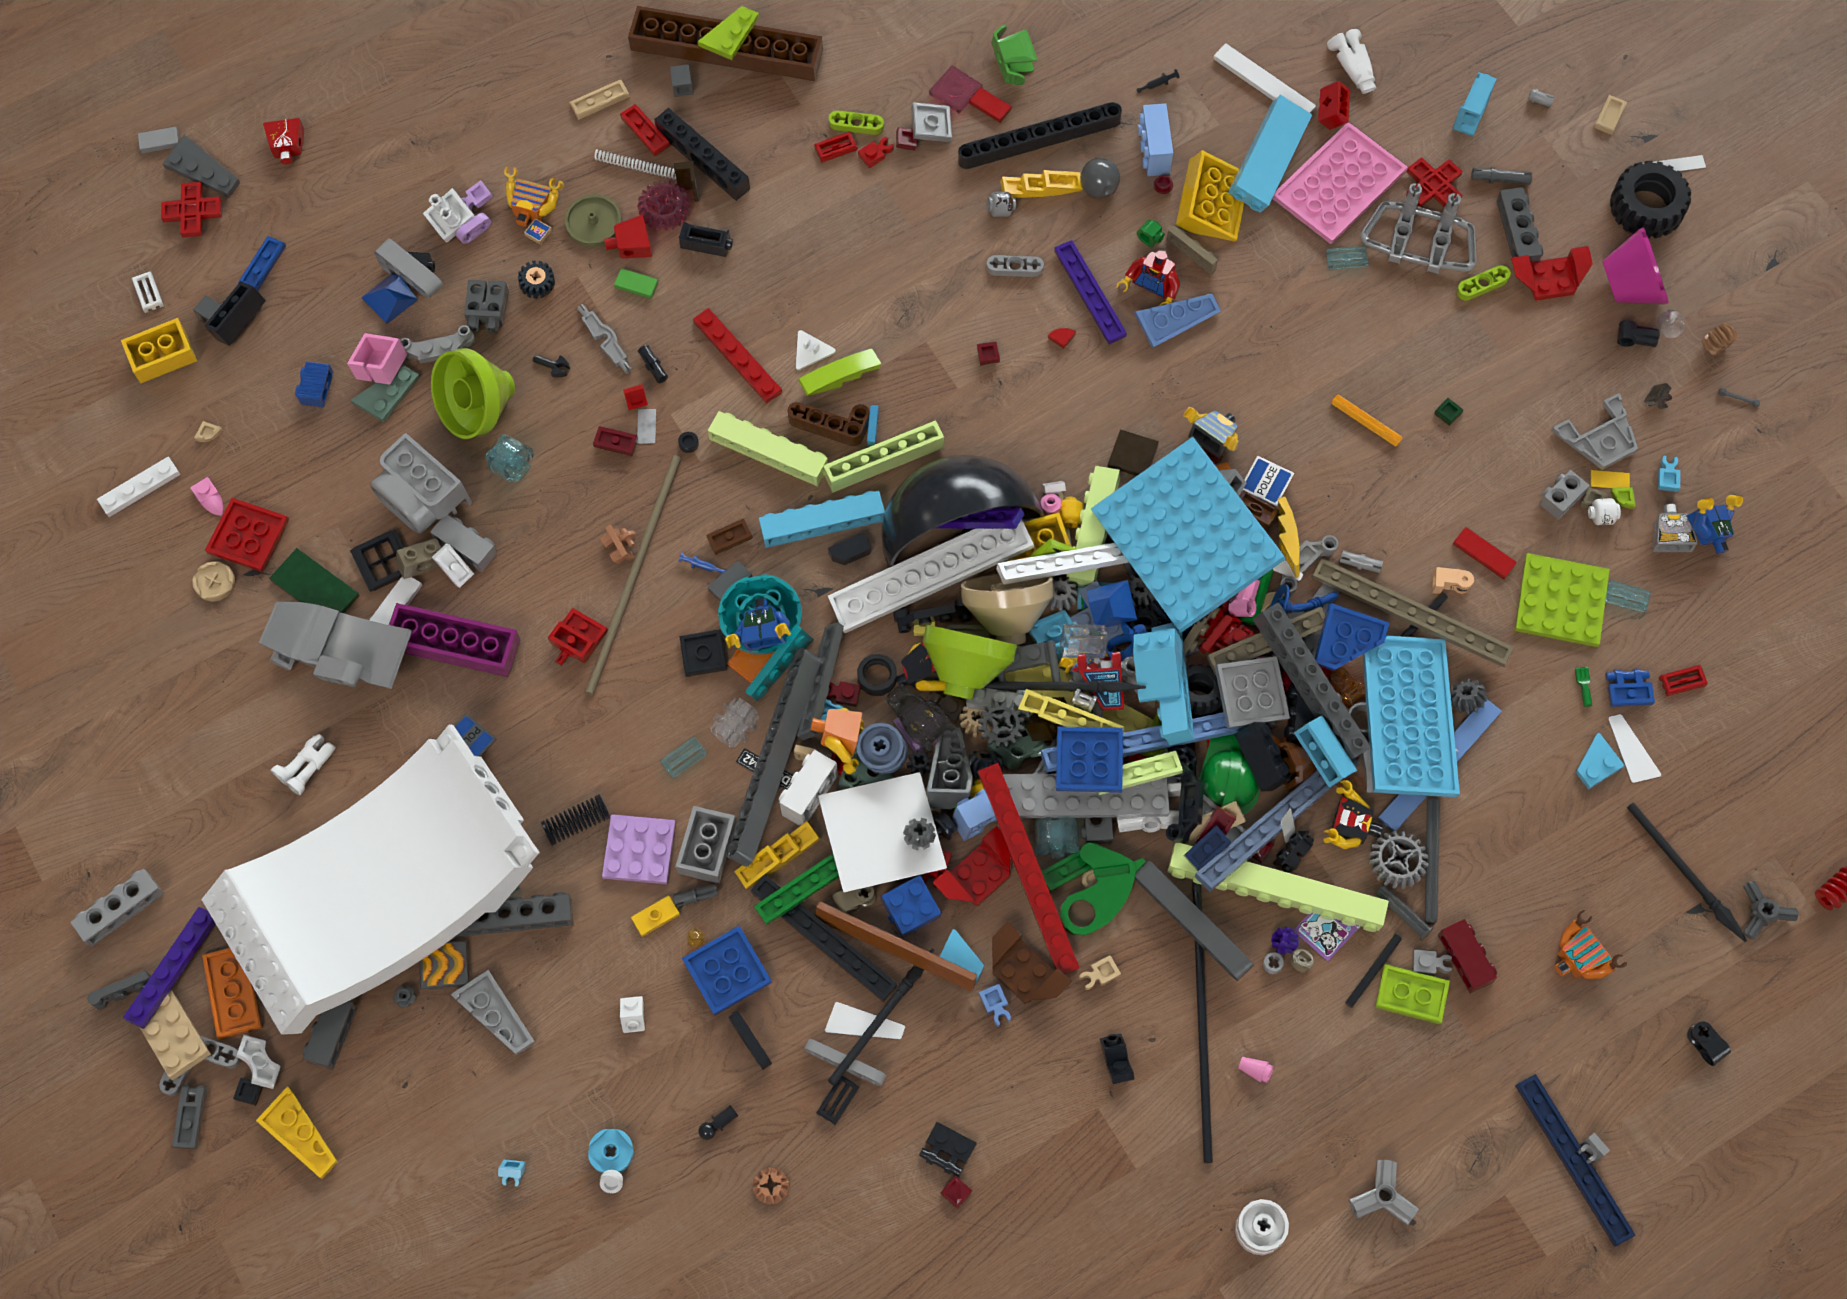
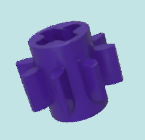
[1271,926,1299,955]

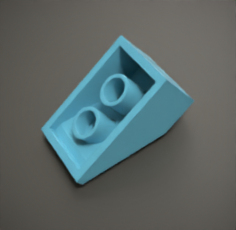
[1133,629,1182,703]

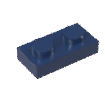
[1183,826,1231,871]

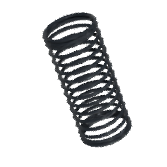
[541,794,611,846]

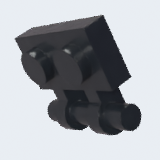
[919,1122,977,1177]

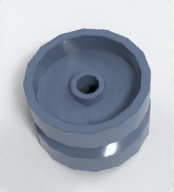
[857,723,908,775]

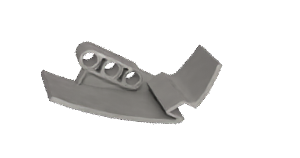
[259,601,412,689]

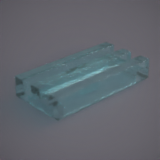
[1326,246,1369,269]
[1605,580,1651,613]
[660,736,707,778]

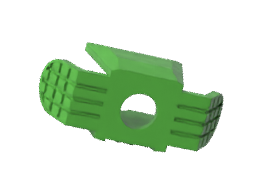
[991,24,1037,85]

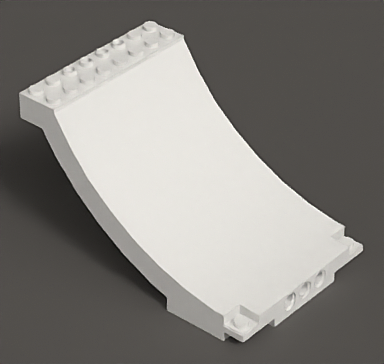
[201,725,540,1035]

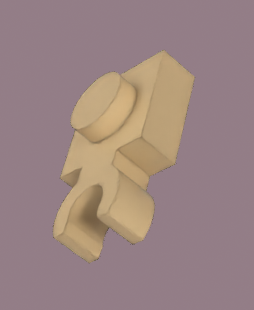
[1079,955,1121,990]

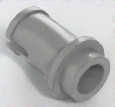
[1528,88,1554,108]

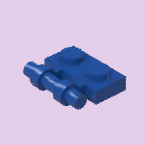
[1605,669,1655,707]

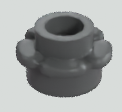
[393,986,415,1008]

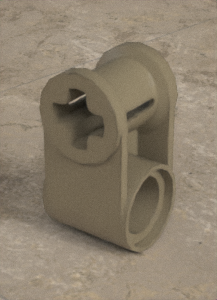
[832,886,876,915]

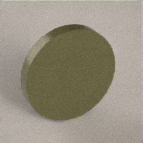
[565,194,622,247]

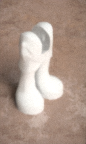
[271,734,336,796]

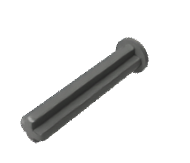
[1376,885,1433,940]

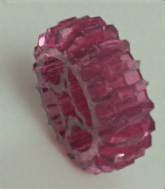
[637,180,691,231]

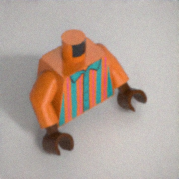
[1554,910,1627,979]

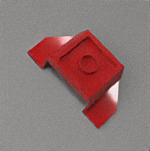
[1511,246,1593,301]
[932,826,1011,906]

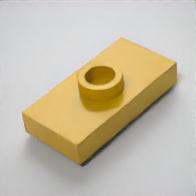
[631,895,680,937]

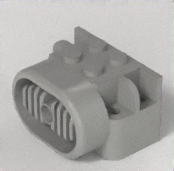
[370,433,472,534]

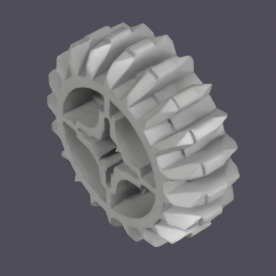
[1369,831,1429,889]

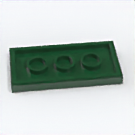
[269,548,360,613]

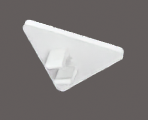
[796,330,836,370]

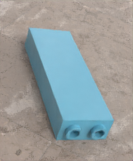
[1228,94,1312,213]

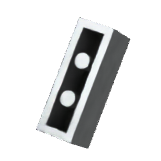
[302,1001,357,1070]

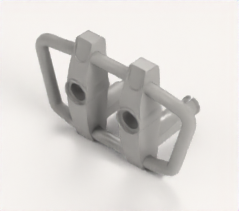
[1360,183,1477,274]

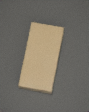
[1594,95,1627,135]

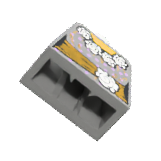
[1652,504,1697,552]

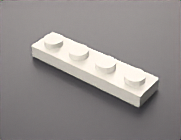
[97,456,180,517]

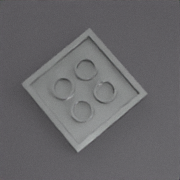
[1214,656,1290,729]

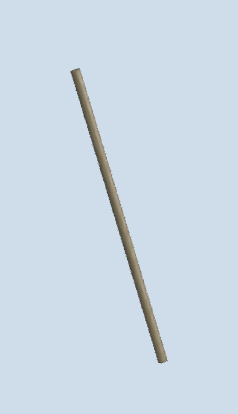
[585,455,681,695]

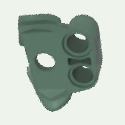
[987,713,1050,770]
[837,746,894,791]

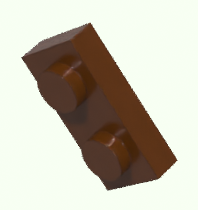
[706,519,753,555]

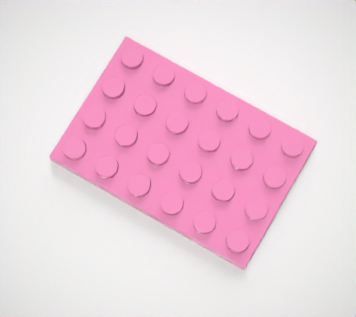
[1272,122,1408,244]

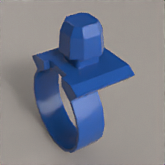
[1105,622,1147,660]

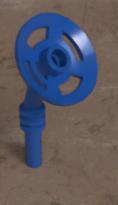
[1270,584,1339,614]

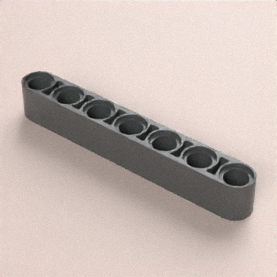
[1135,860,1254,981]

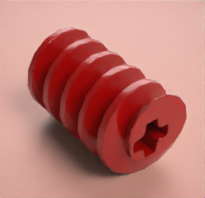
[1815,866,1847,911]

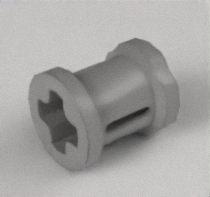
[1071,689,1097,713]

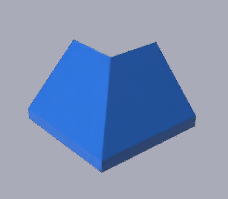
[361,274,417,324]
[1087,580,1137,630]

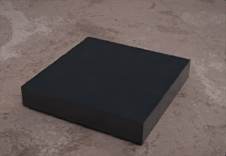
[679,629,727,677]

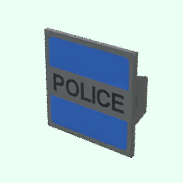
[454,713,497,757]

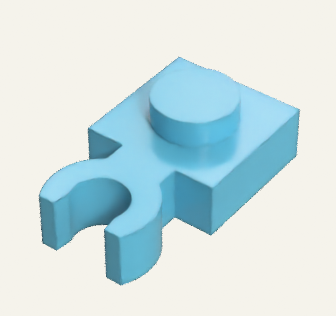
[1657,456,1680,492]

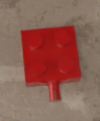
[548,608,608,666]

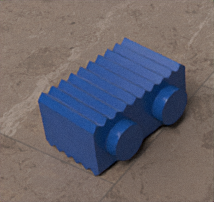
[295,361,333,408]

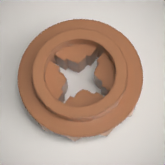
[753,1167,789,1205]

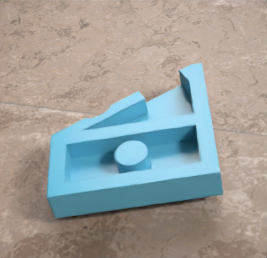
[940,929,984,983]

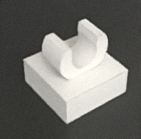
[1042,481,1066,501]

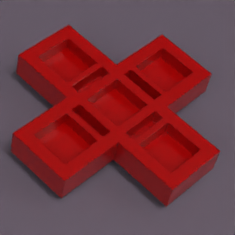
[1406,157,1463,208]
[161,182,222,238]

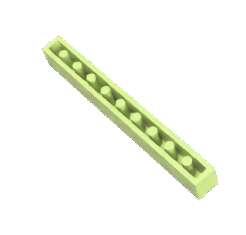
[1167,843,1389,932]

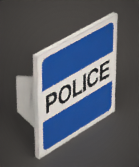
[1243,456,1294,507]

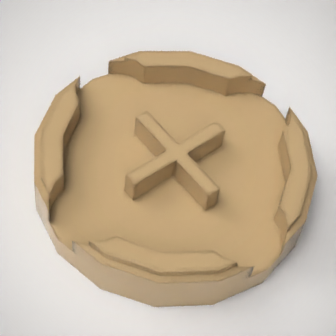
[192,561,235,602]

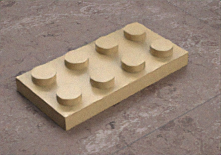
[139,989,211,1081]

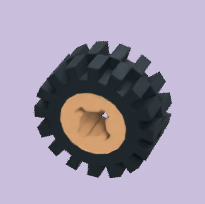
[518,260,555,299]

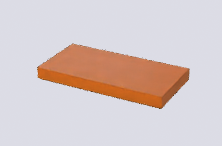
[202,948,262,1040]

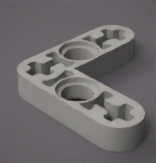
[159,1036,242,1096]

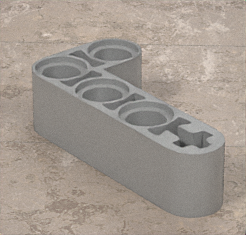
[374,238,443,299]

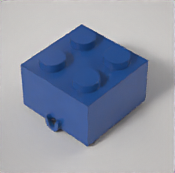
[881,875,941,938]

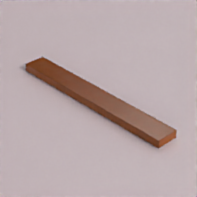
[816,902,977,992]

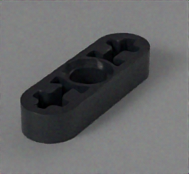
[728,1011,772,1070]

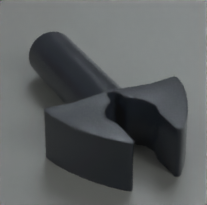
[533,355,570,378]

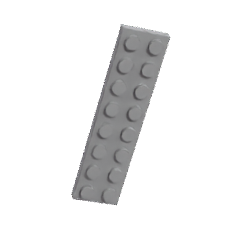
[1003,774,1170,818]

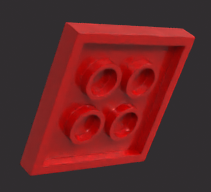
[205,498,289,573]

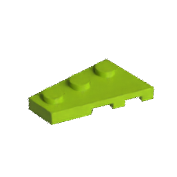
[698,6,759,60]

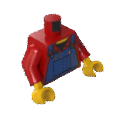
[1117,251,1180,306]

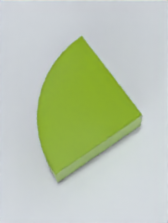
[1611,487,1635,509]

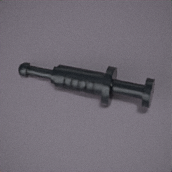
[1136,69,1180,93]

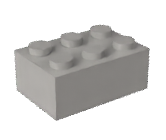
[675,806,737,884]

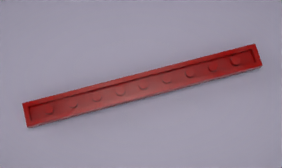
[977,763,1080,974]

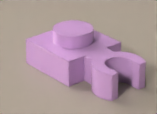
[461,180,493,210]

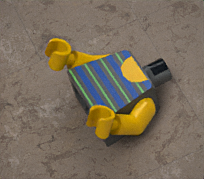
[1183,407,1239,458]

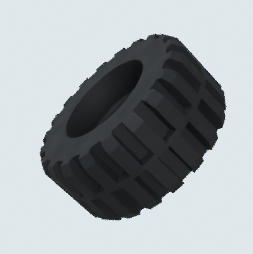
[1610,161,1691,239]

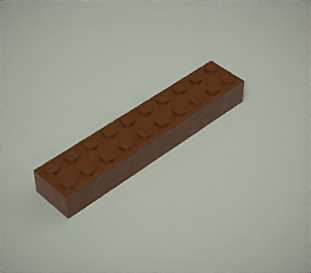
[628,6,823,81]

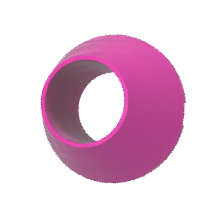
[1602,227,1669,305]

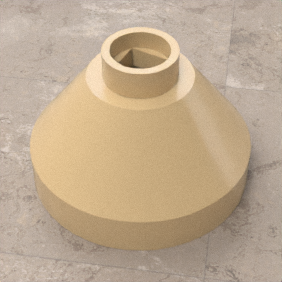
[961,574,1054,645]

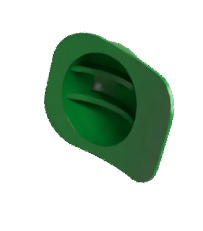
[1199,734,1260,815]

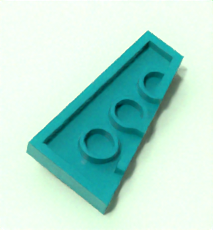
[745,624,814,701]

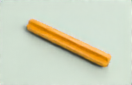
[1331,394,1402,446]

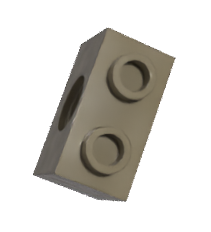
[396,538,441,579]

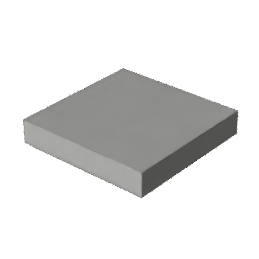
[911,102,952,142]

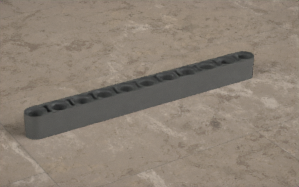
[726,648,821,867]

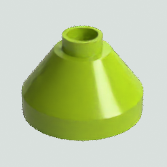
[431,348,515,439]
[923,625,1017,700]

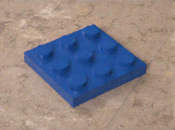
[1056,727,1123,793]
[682,925,772,1016]

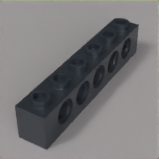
[654,107,750,201]

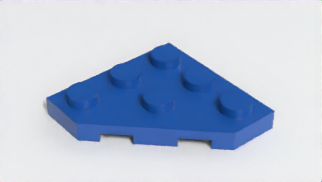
[1314,603,1389,671]

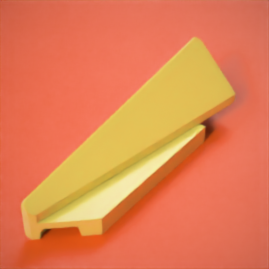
[1018,689,1124,728]

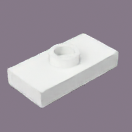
[432,543,474,588]

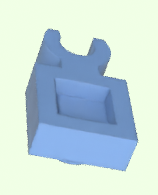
[979,984,1011,1027]

